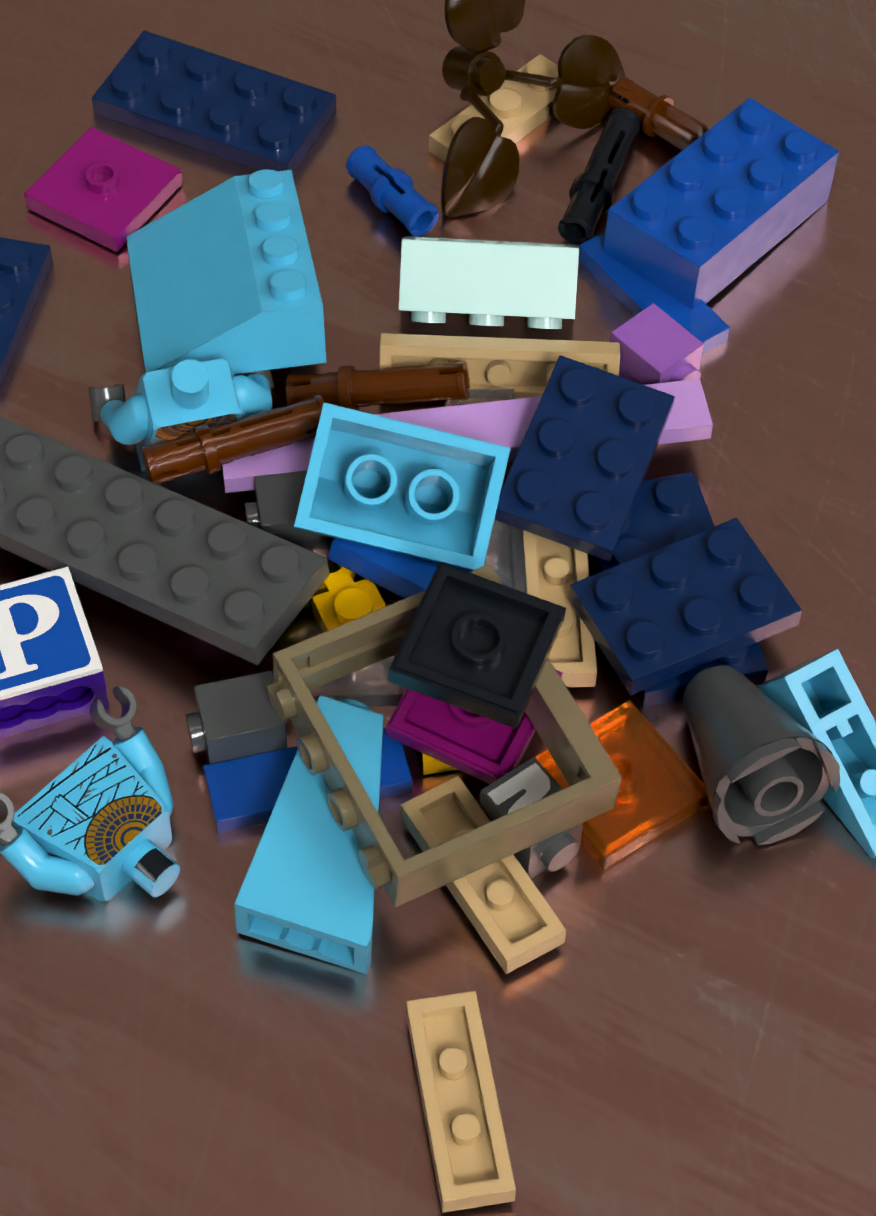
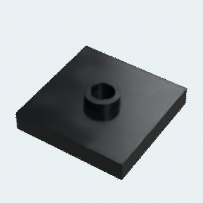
[388,562,566,729]

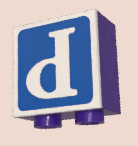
[0,567,109,738]

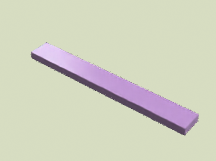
[222,379,713,493]

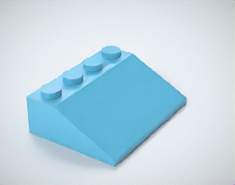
[126,169,327,374]

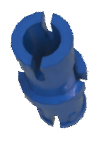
[346,145,439,236]

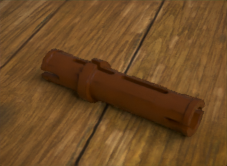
[286,361,470,411]
[141,395,324,485]

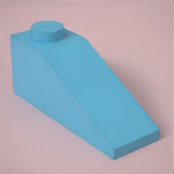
[757,649,876,858]

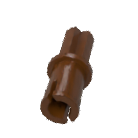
[609,77,708,150]

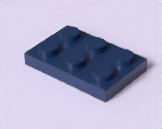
[494,355,675,562]
[569,517,802,695]

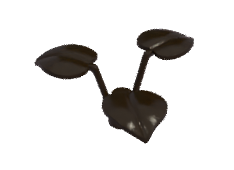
[441,0,625,217]

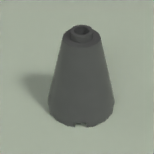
[683,666,840,845]

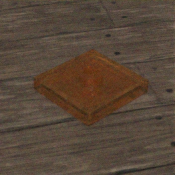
[535,700,709,870]

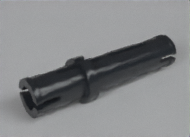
[558,108,641,245]

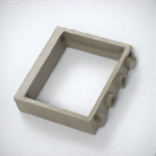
[267,564,622,907]

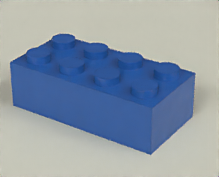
[603,98,839,309]

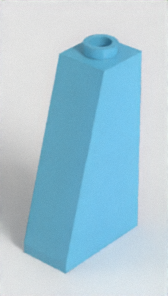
[234,695,383,975]

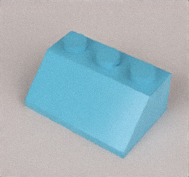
[294,402,511,571]

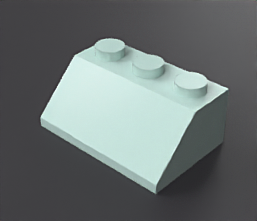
[399,236,579,329]

